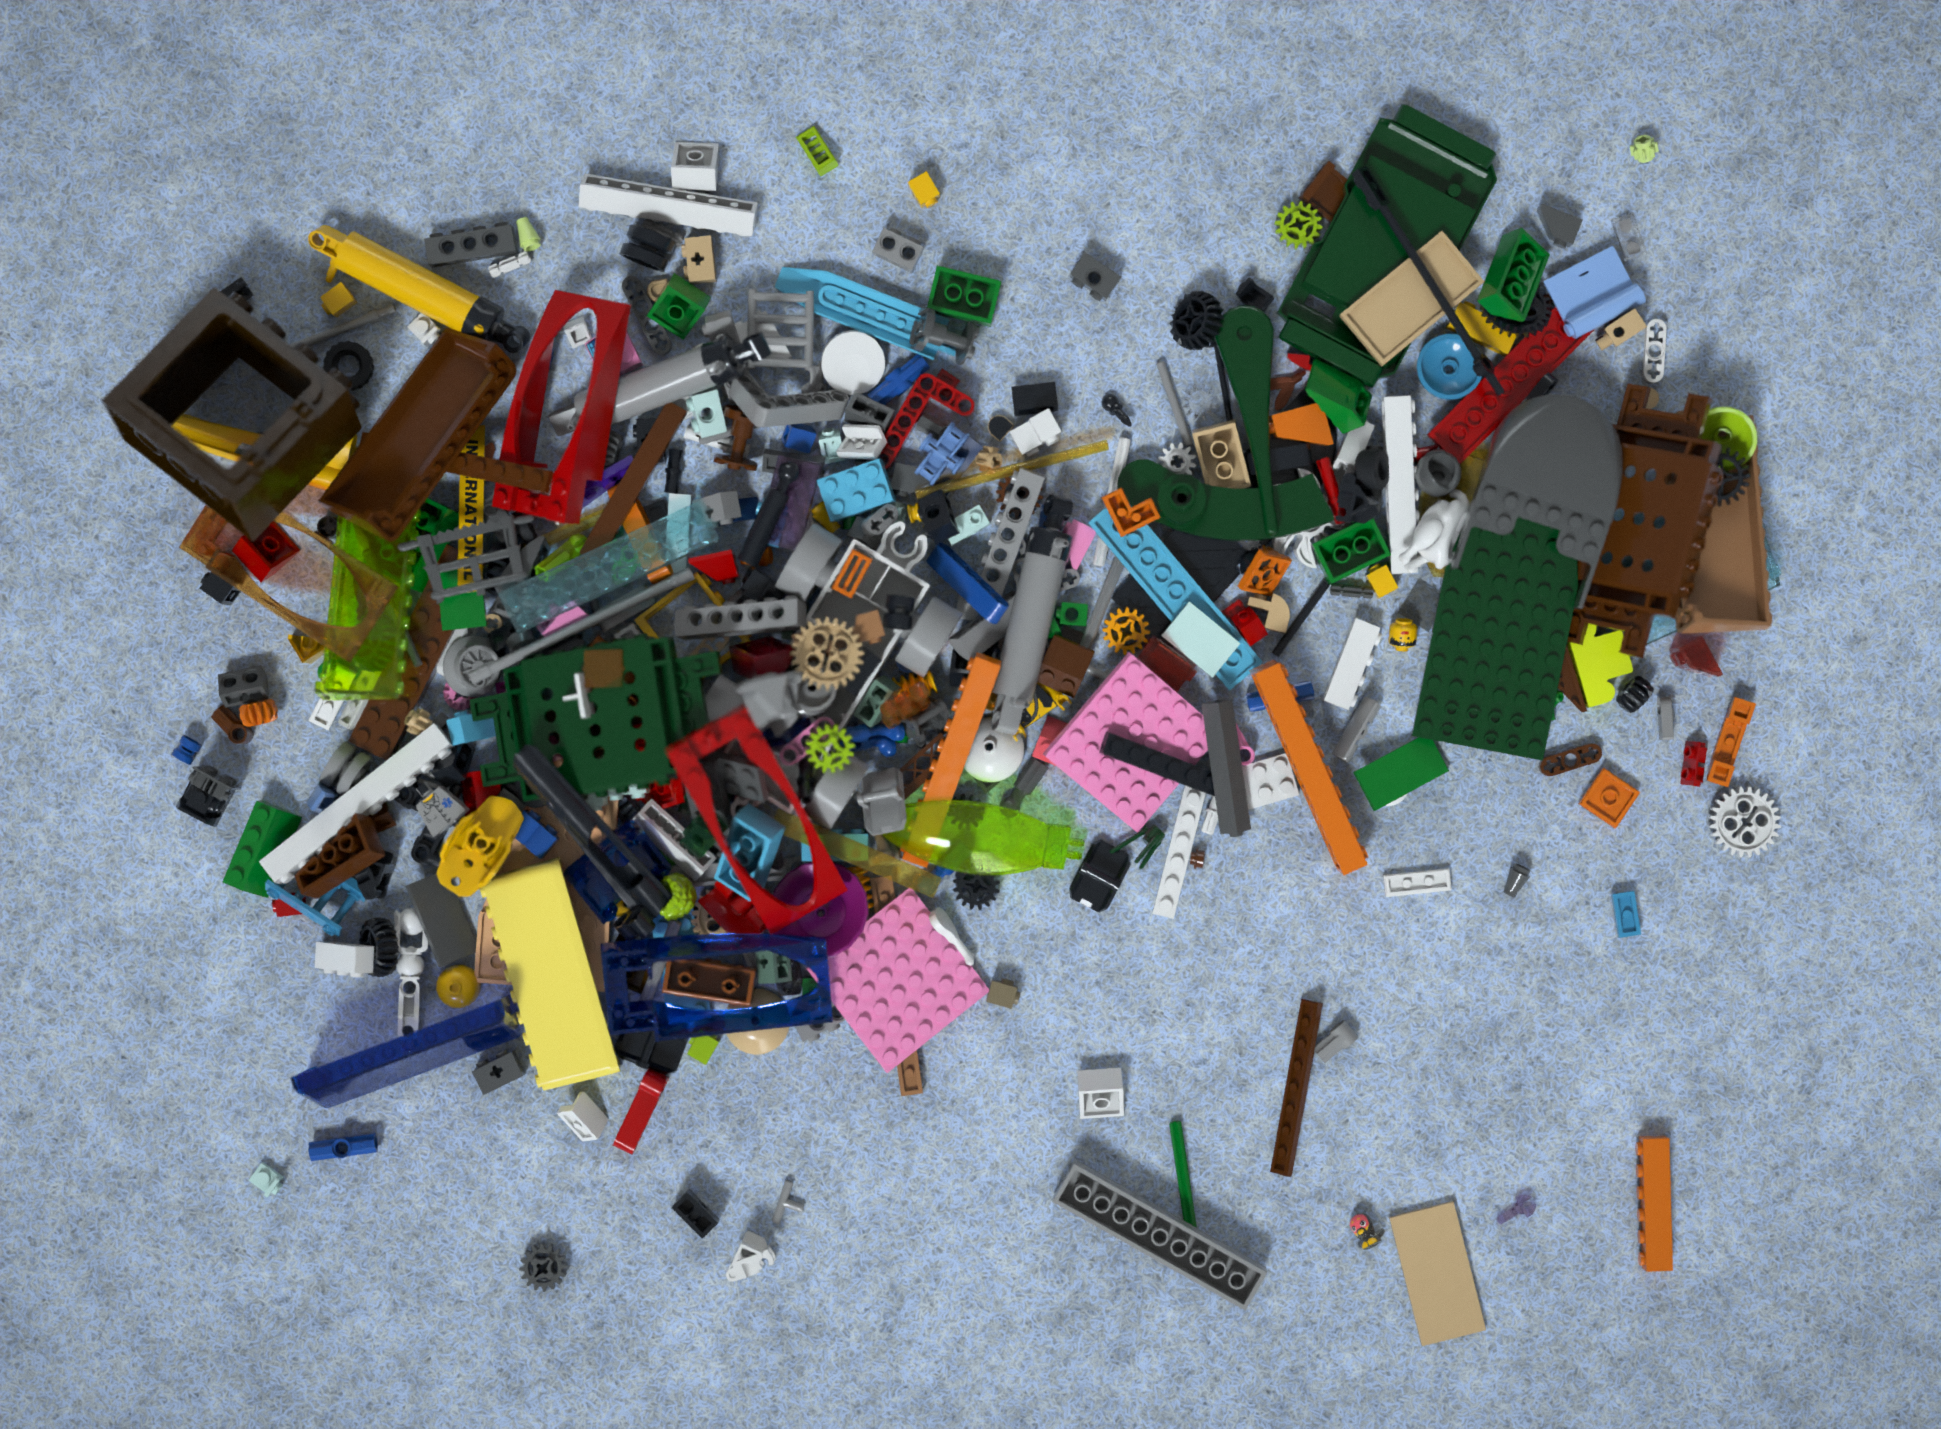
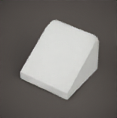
[564,316,592,348]

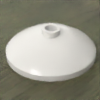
[964,717,1024,783]

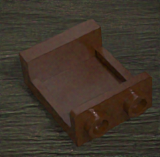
[1298,161,1347,223]

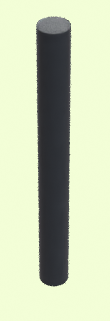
[1272,581,1329,657]

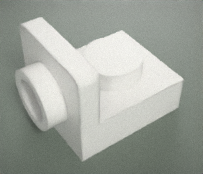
[407,313,442,346]

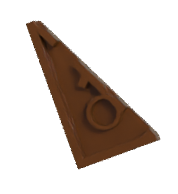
[1558,645,1587,712]

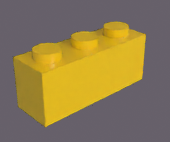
[1446,301,1516,357]

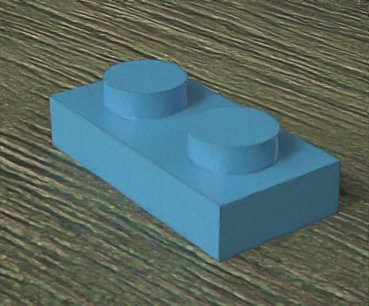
[1611,891,1641,938]

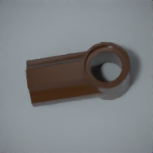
[211,704,254,744]

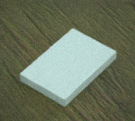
[1161,602,1240,678]

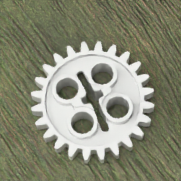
[1708,786,1781,858]

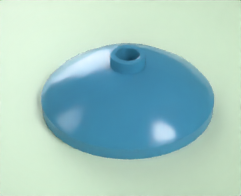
[1417,334,1482,400]

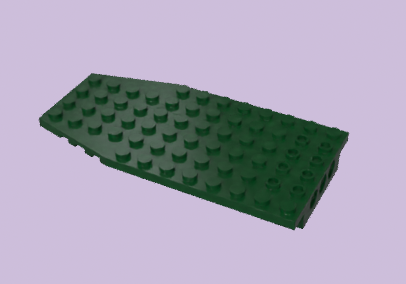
[1411,517,1578,761]

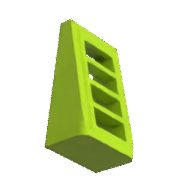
[796,126,839,176]

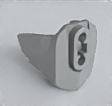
[735,671,802,737]

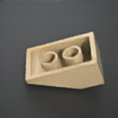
[1192,419,1251,489]

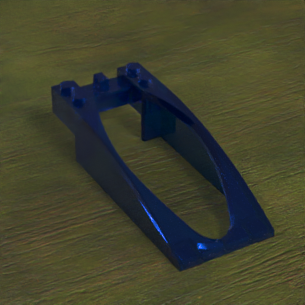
[600,934,833,1041]

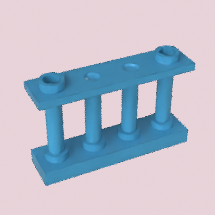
[265,877,367,937]

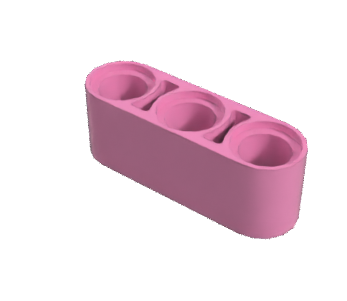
[779,717,834,766]

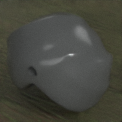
[1415,449,1462,497]

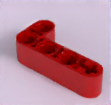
[612,1068,669,1155]

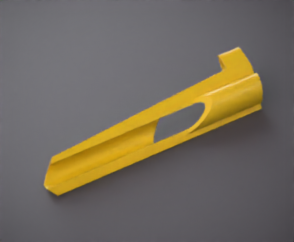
[172,414,357,491]

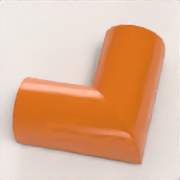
[1101,488,1161,537]

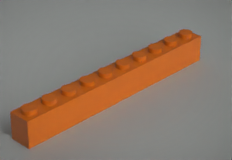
[900,652,1002,868]

